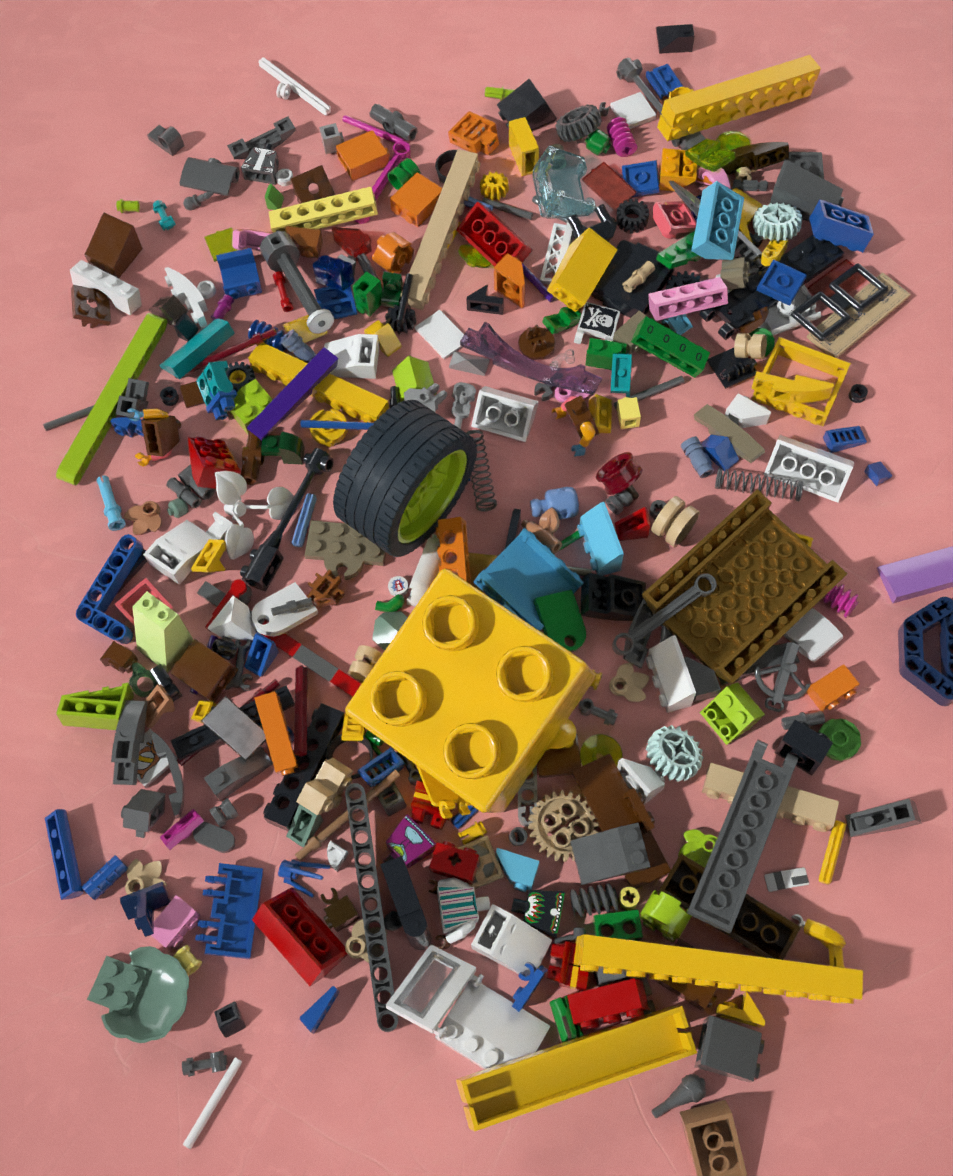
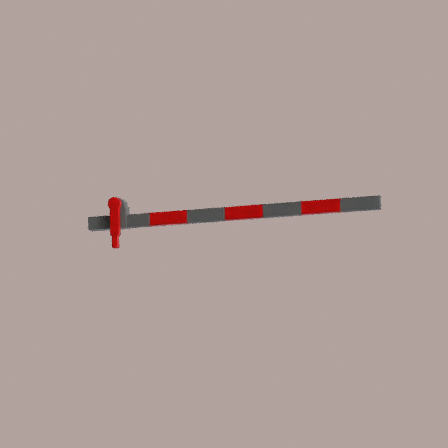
[197,579,361,697]

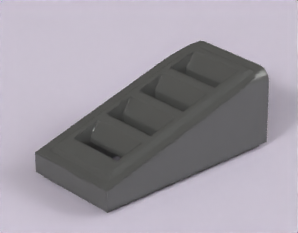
[369,768,407,816]

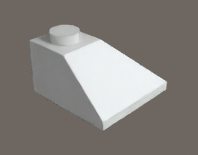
[617,758,666,805]

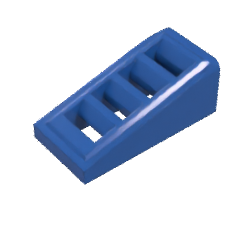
[823,426,867,453]
[357,747,405,787]
[300,986,339,1034]

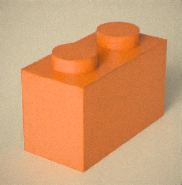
[807,664,860,712]

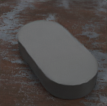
[193,822,236,853]

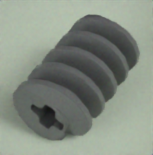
[570,883,619,917]

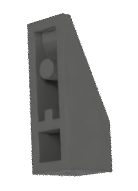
[204,747,273,801]
[845,798,922,837]

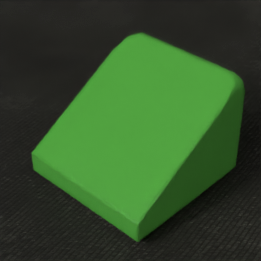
[265,184,284,210]

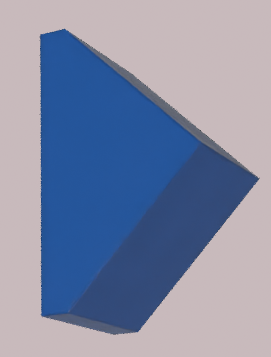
[701,435,739,472]
[244,632,279,677]

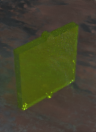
[204,227,238,262]

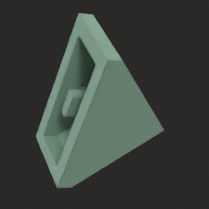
[286,804,324,847]

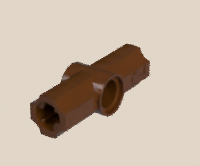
[241,431,265,485]

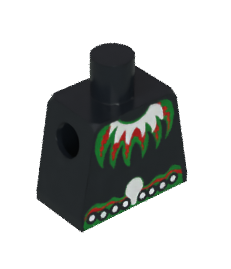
[511,890,565,938]

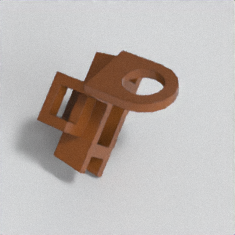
[307,569,345,607]

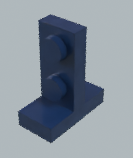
[120,881,171,937]

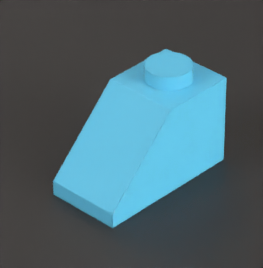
[496,848,539,892]

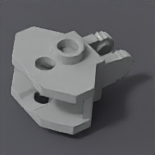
[404,383,448,412]

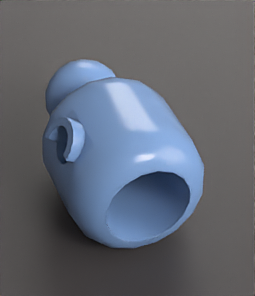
[530,487,579,520]

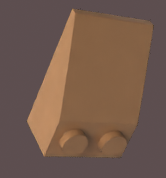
[680,1100,747,1176]

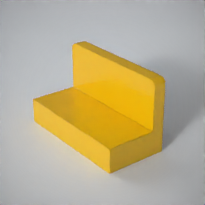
[283,315,328,343]

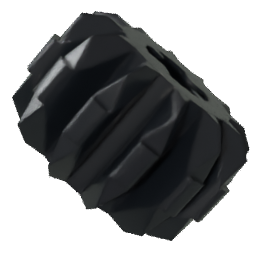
[385,304,416,335]

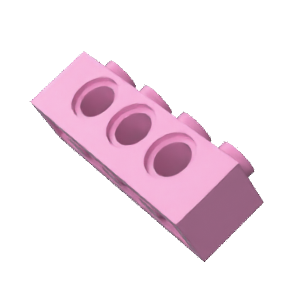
[648,277,728,321]

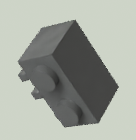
[121,789,166,838]

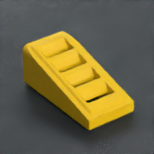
[341,711,366,741]

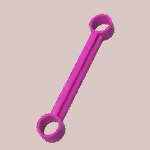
[355,141,411,224]

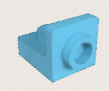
[661,314,693,335]

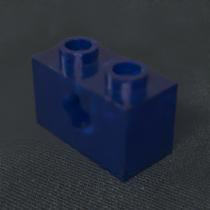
[312,255,355,291]

